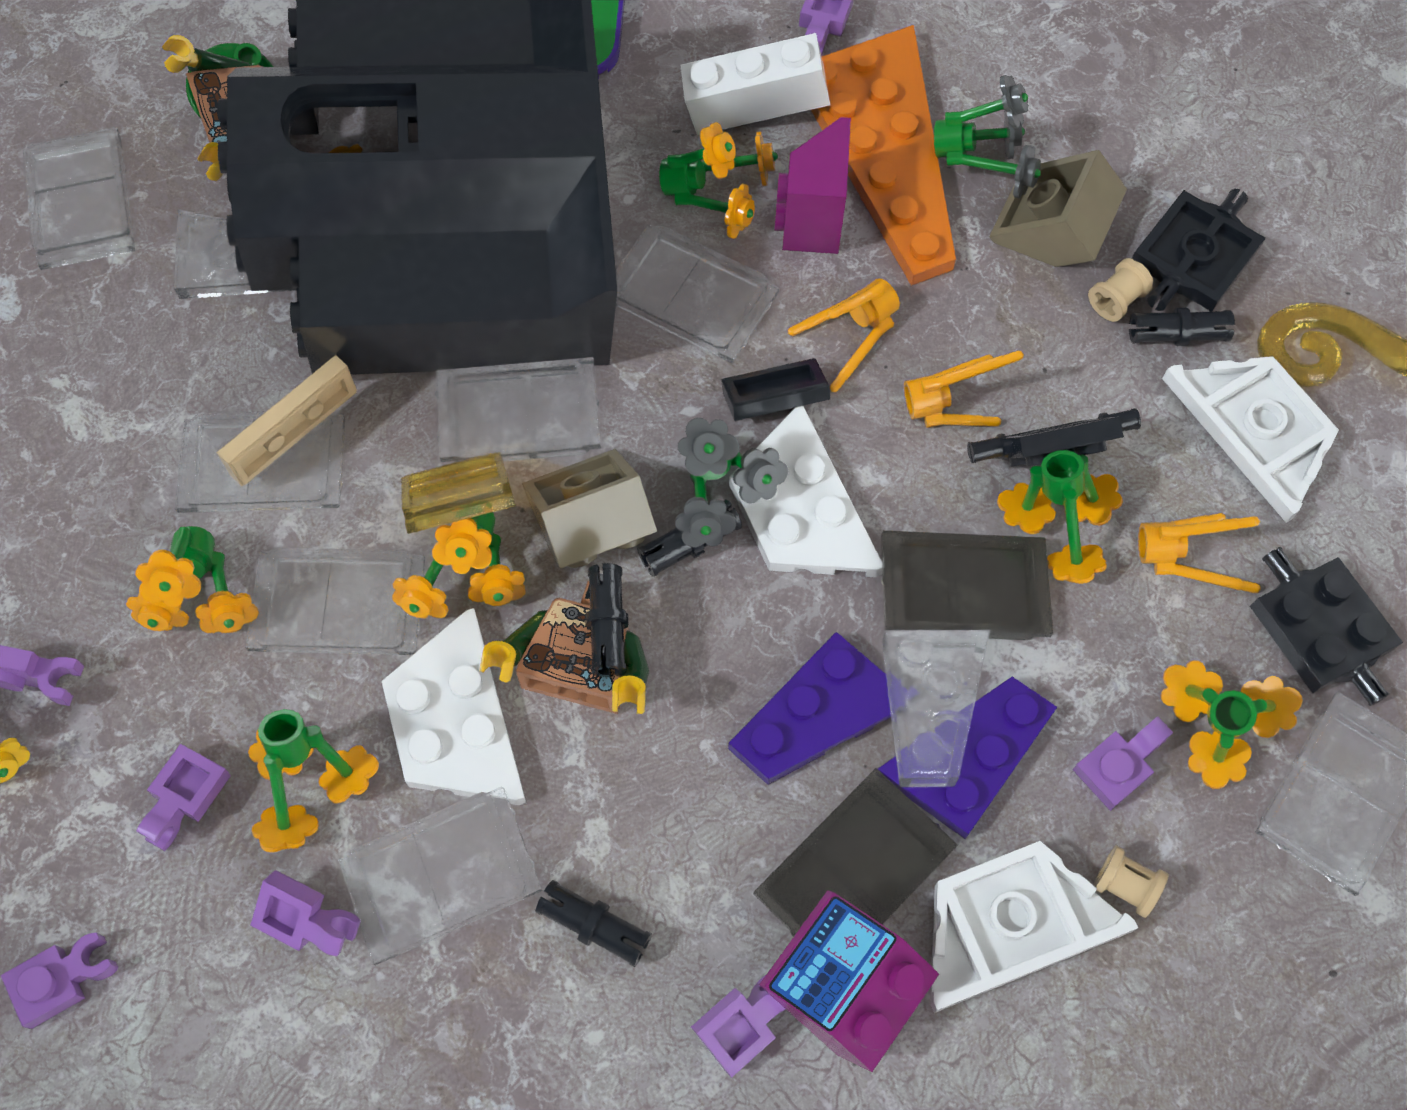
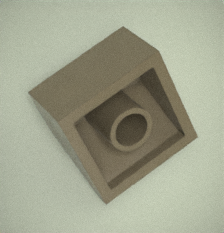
[989,150,1127,267]
[522,449,657,569]

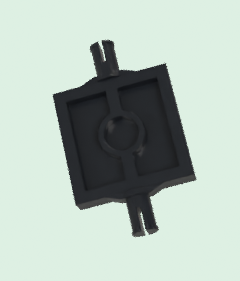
[1132,188,1265,312]
[967,408,1141,466]
[1250,547,1403,706]

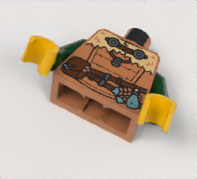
[162,35,263,181]
[479,581,649,714]

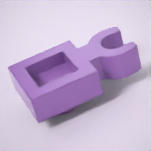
[0,933,118,1029]

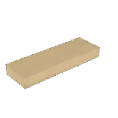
[216,355,357,486]

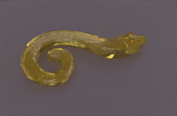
[1257,302,1407,387]

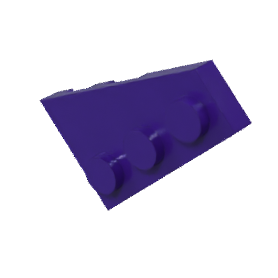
[728,632,917,785]
[875,676,1057,839]

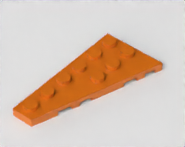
[811,25,956,286]

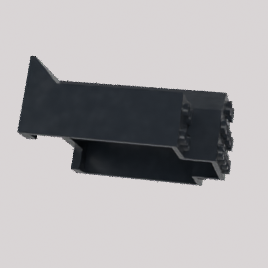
[218,0,618,375]

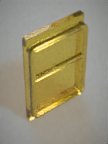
[401,452,516,534]

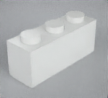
[681,33,830,135]

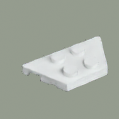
[1162,356,1339,523]
[729,406,884,577]
[381,608,526,805]
[930,841,1138,1013]

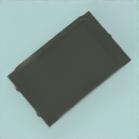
[881,530,1053,640]
[753,768,958,937]

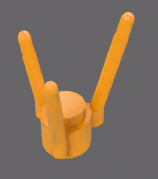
[788,278,900,392]
[904,350,1024,428]
[1138,513,1261,593]

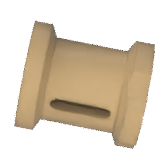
[1088,258,1153,322]
[1093,845,1169,918]

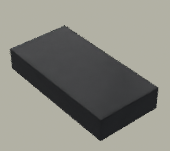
[721,358,830,421]

